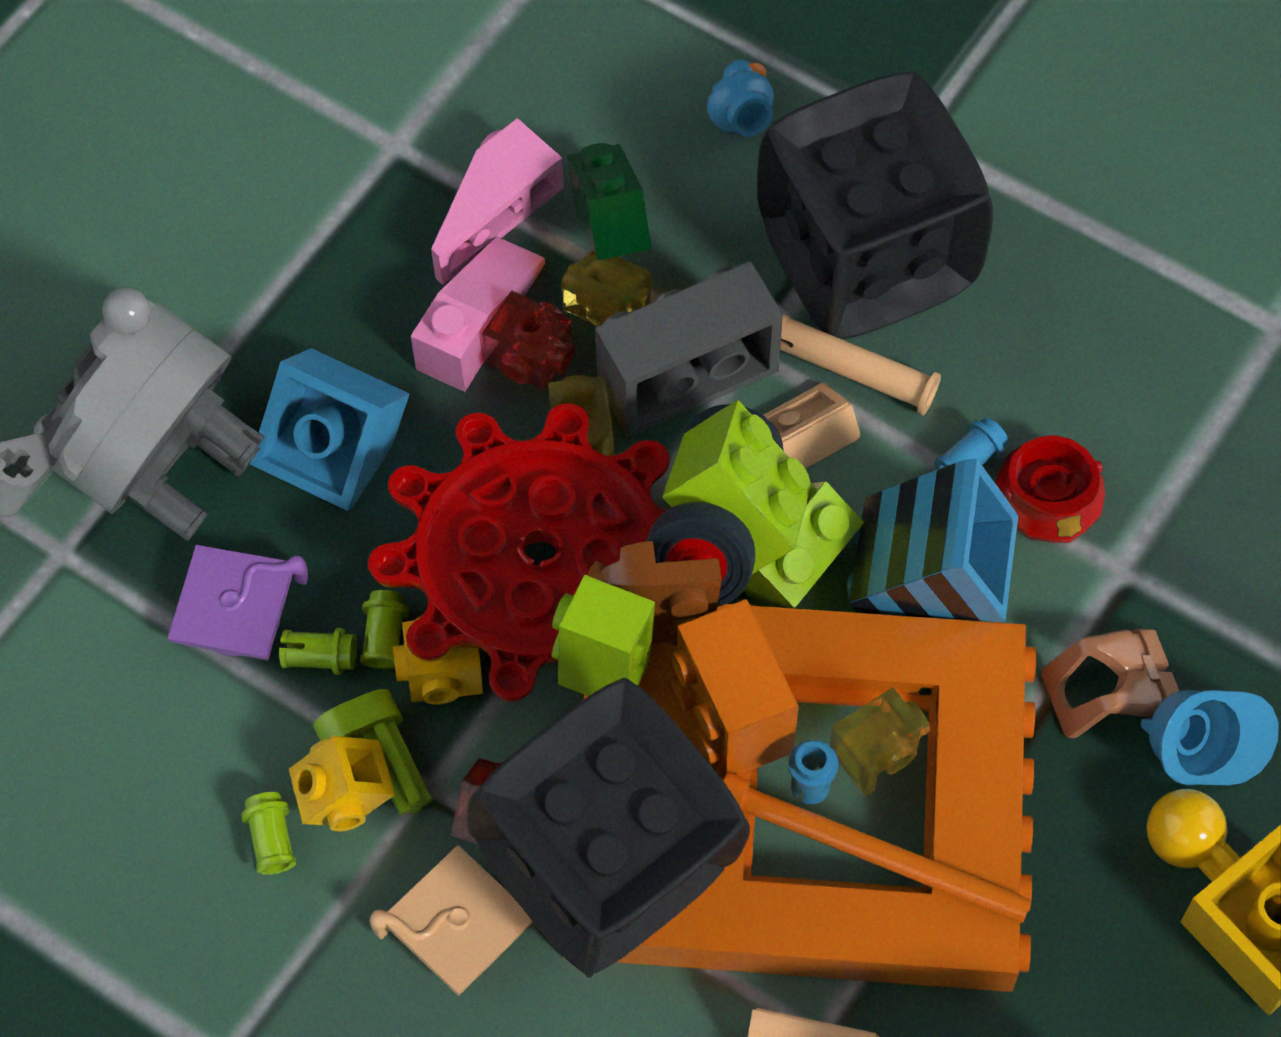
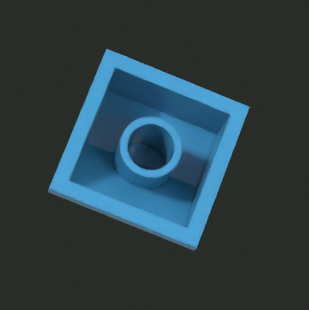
[250,348,410,511]

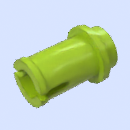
[360,590,410,669]
[279,628,358,675]
[241,792,296,875]

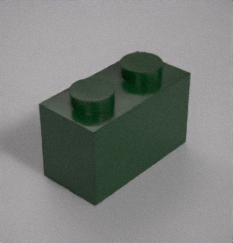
[566,143,652,261]

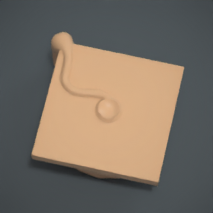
[370,845,534,996]

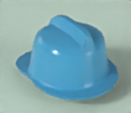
[1141,689,1279,786]

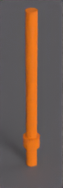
[719,772,1032,924]

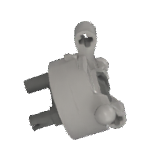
[0,287,265,541]

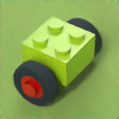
[646,400,812,607]

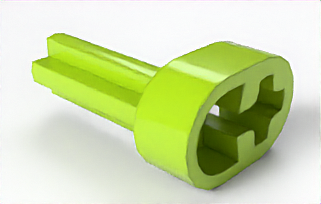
[313,689,433,816]

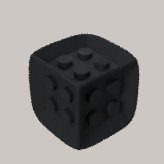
[757,72,993,339]
[467,678,750,978]

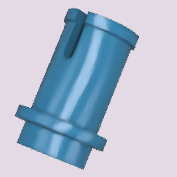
[934,417,1008,469]
[788,740,838,804]

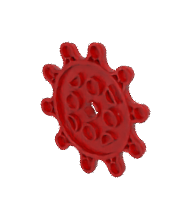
[368,404,670,703]

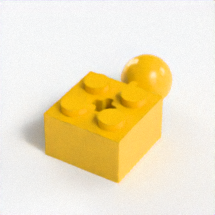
[1147,789,1281,1016]

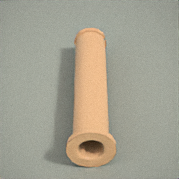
[780,314,941,416]

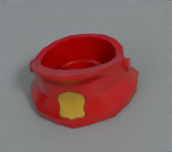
[995,435,1105,543]

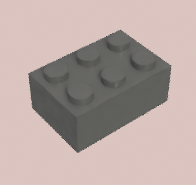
[595,261,783,438]

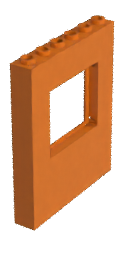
[563,604,1036,992]

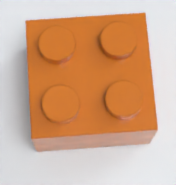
[671,599,799,777]

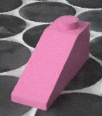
[431,118,564,285]
[411,236,545,392]

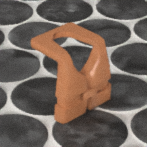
[1041,628,1179,738]

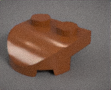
[588,541,722,646]

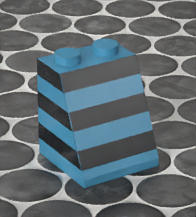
[847,459,1018,622]

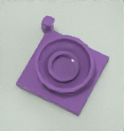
[167,545,308,660]

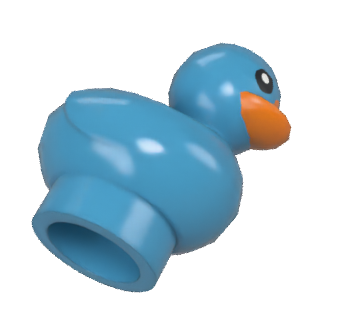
[706,59,774,137]

